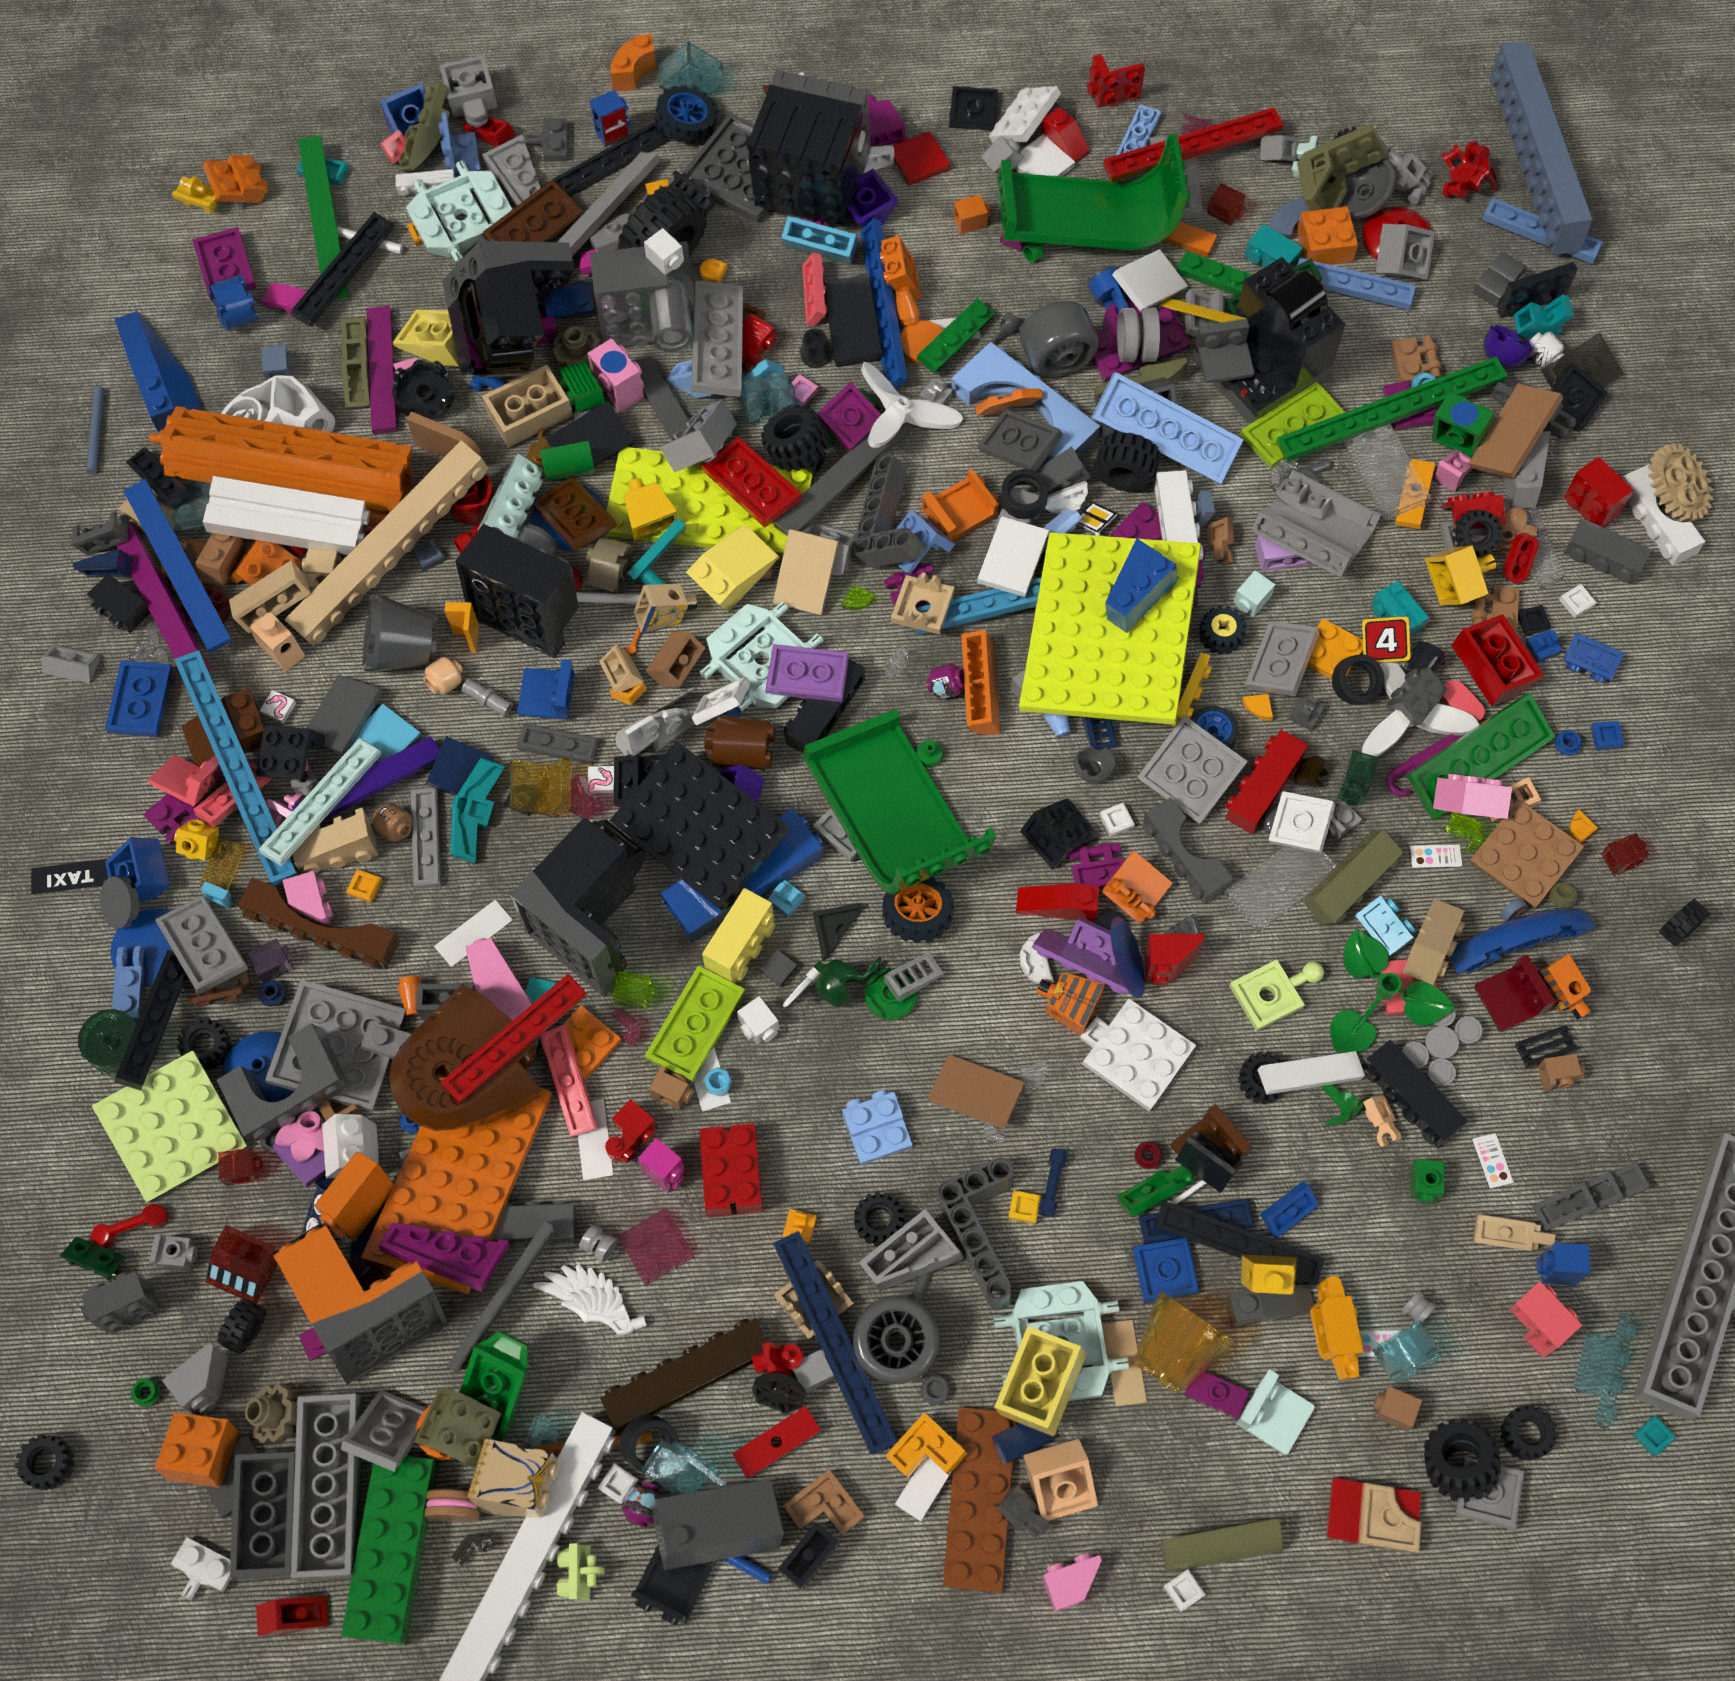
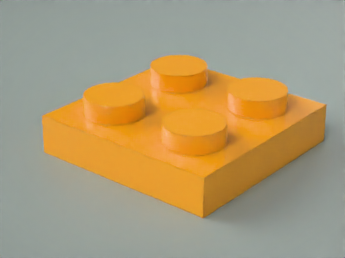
[1307,618,1363,680]

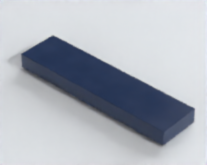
[1138,1198,1254,1245]

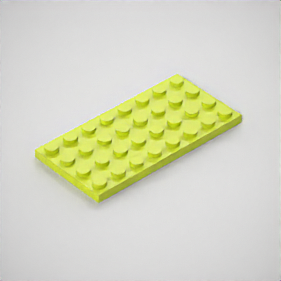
[603,447,813,557]

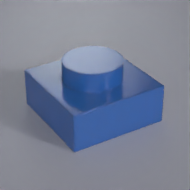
[1590,721,1624,750]

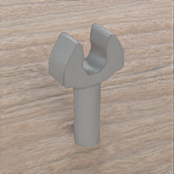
[291,770,319,796]

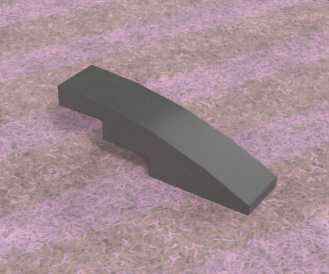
[1532,1162,1650,1232]

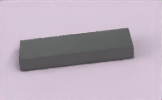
[517,724,599,765]

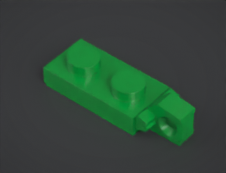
[1117,1165,1194,1218]

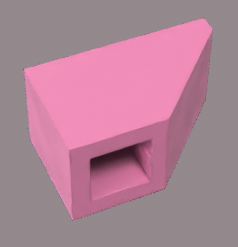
[283,871,333,927]
[1042,1552,1102,1612]

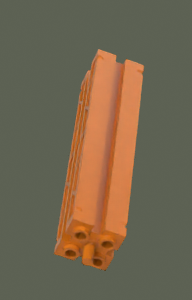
[149,406,412,512]

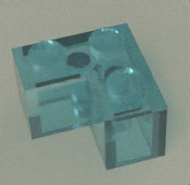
[659,41,724,96]

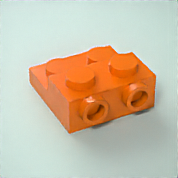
[203,154,268,203]
[880,235,922,301]

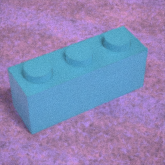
[781,216,858,265]

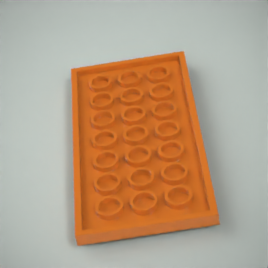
[361,1077,552,1294]

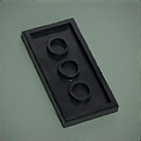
[823,273,883,367]

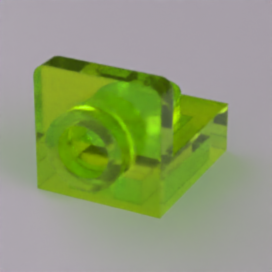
[1444,812,1484,854]

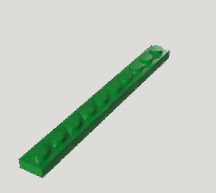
[1276,357,1508,462]

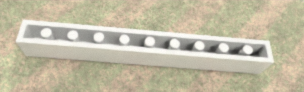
[439,1412,617,1681]

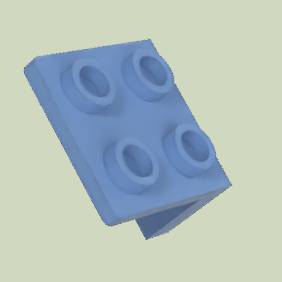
[438,112,481,177]
[896,509,955,574]

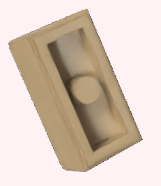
[599,644,644,693]

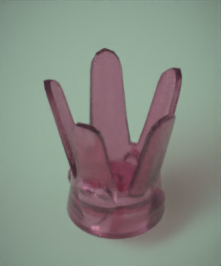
[1181,113,1211,134]

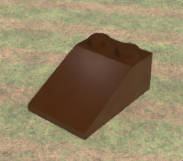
[182,688,265,767]

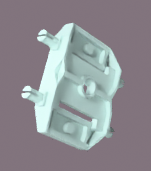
[406,161,512,265]
[700,601,823,712]
[993,1281,1129,1401]

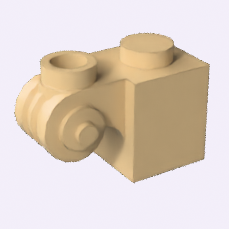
[302,548,343,597]

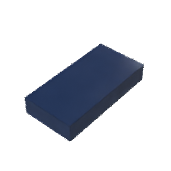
[991,1423,1053,1464]

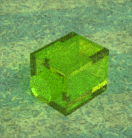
[613,971,656,1010]

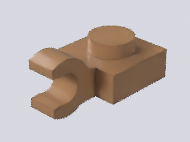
[1207,517,1234,566]

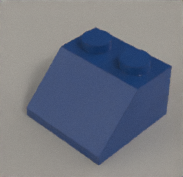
[105,837,170,903]

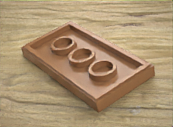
[1469,384,1563,479]

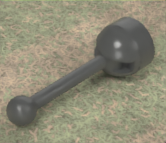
[975,312,1021,356]

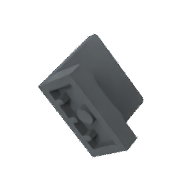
[1196,319,1254,383]

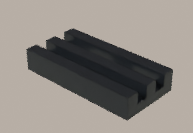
[1515,1025,1578,1069]

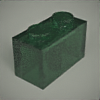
[1337,750,1379,806]

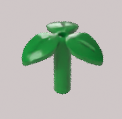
[1321,1084,1366,1126]

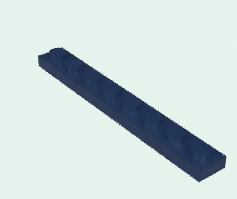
[773,1231,897,1455]

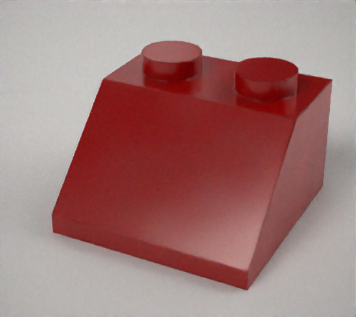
[1144,934,1204,986]

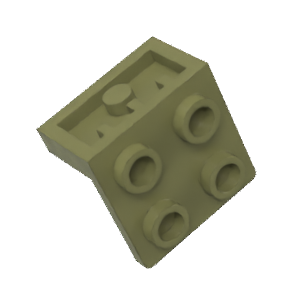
[414,1387,501,1468]

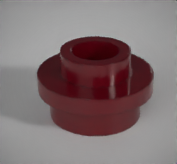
[1134,1141,1163,1170]

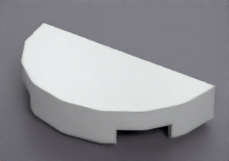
[1045,481,1088,514]
[1020,933,1054,984]

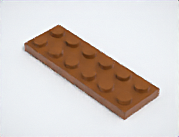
[943,1407,1016,1594]

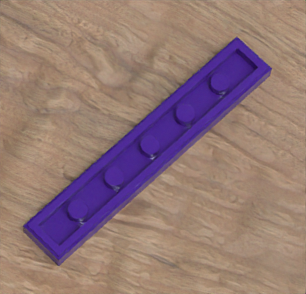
[292,736,440,821]

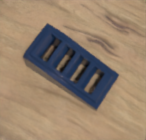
[73,550,133,577]
[1081,717,1117,750]

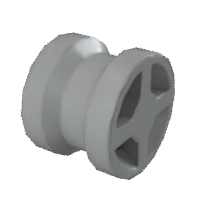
[1401,1290,1437,1326]

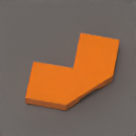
[975,388,1043,415]

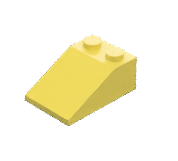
[392,310,459,366]
[686,524,780,612]

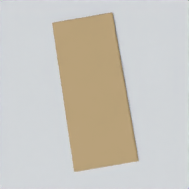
[1102,1320,1147,1406]

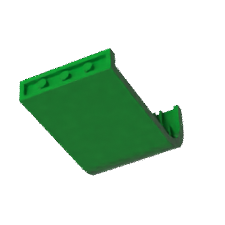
[997,134,1190,250]
[802,709,996,894]

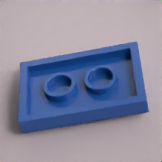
[105,660,174,737]

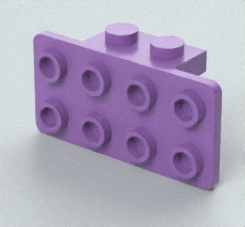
[1032,916,1133,994]

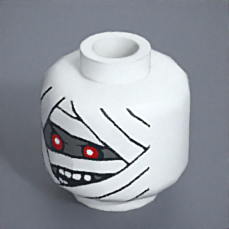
[1530,332,1564,368]

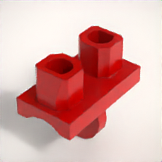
[752,1342,804,1378]

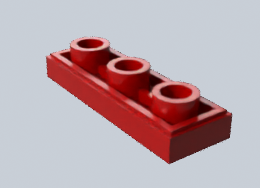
[732,1406,821,1480]

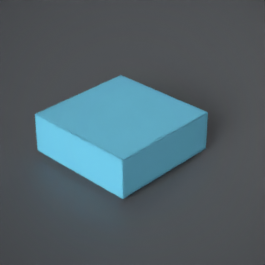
[201,881,235,908]

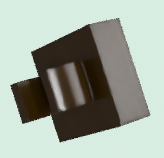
[1292,755,1328,788]

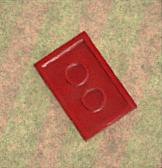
[1326,1478,1421,1553]

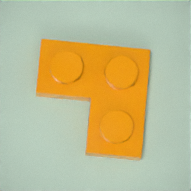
[886,1412,968,1478]

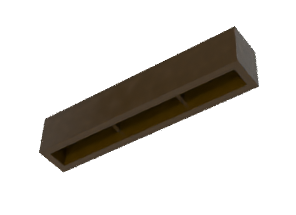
[600,1318,767,1434]

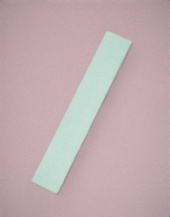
[259,738,381,866]

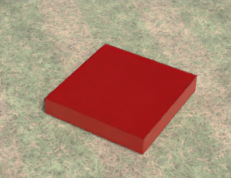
[892,131,951,186]

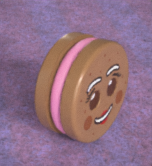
[424,1489,479,1523]

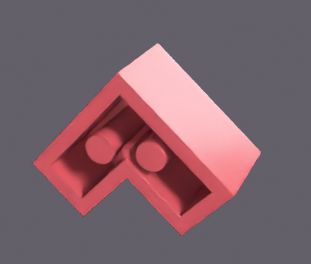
[1509,1282,1582,1358]

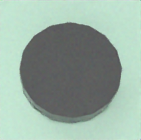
[100,876,139,929]

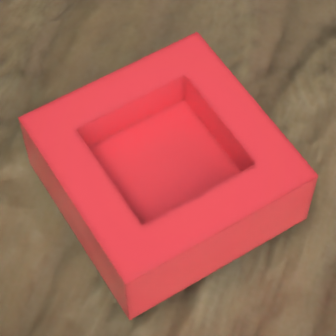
[379,130,406,164]

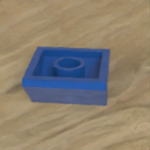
[379,82,425,138]

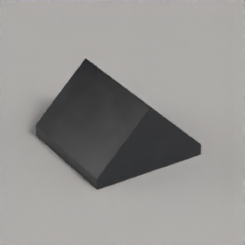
[1175,1130,1243,1193]

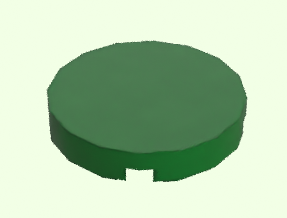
[864,968,918,1021]

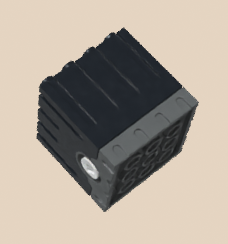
[747,69,871,226]

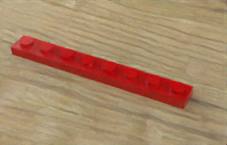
[1103,107,1284,183]

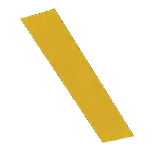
[1158,298,1247,322]

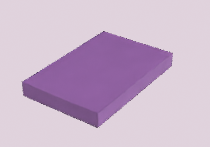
[765,644,849,702]

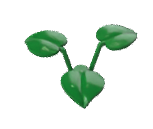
[1330,929,1454,1053]

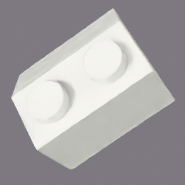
[322,1114,379,1178]

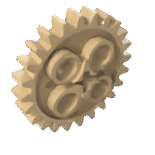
[1648,443,1713,522]

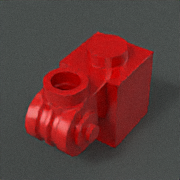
[605,1099,657,1164]

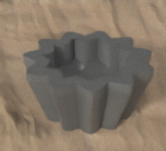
[1164,914,1200,934]

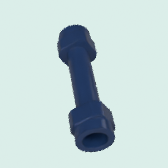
[1038,1148,1067,1218]

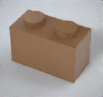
[195,533,246,587]
[646,632,705,688]

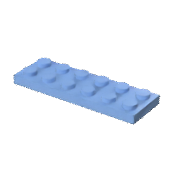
[1091,372,1243,484]

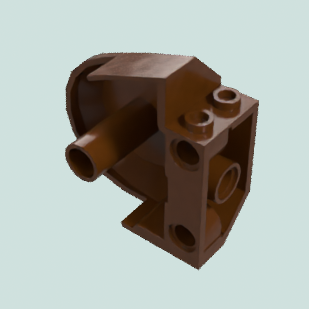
[389,984,542,1131]

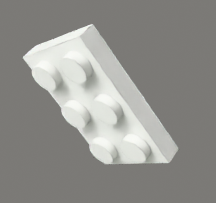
[989,86,1061,143]

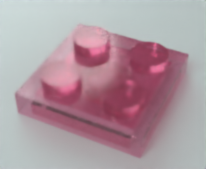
[618,1208,694,1286]

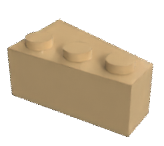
[1402,898,1465,985]

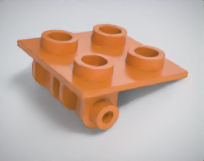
[1101,850,1172,925]

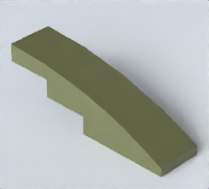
[341,317,371,409]

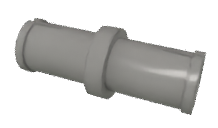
[462,678,513,717]

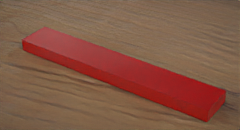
[441,973,587,1105]

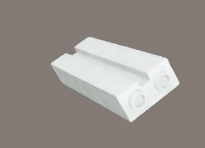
[203,476,370,555]

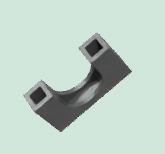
[217,1023,349,1141]

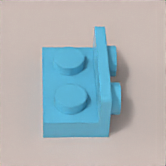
[1355,895,1417,958]

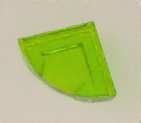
[841,585,876,611]

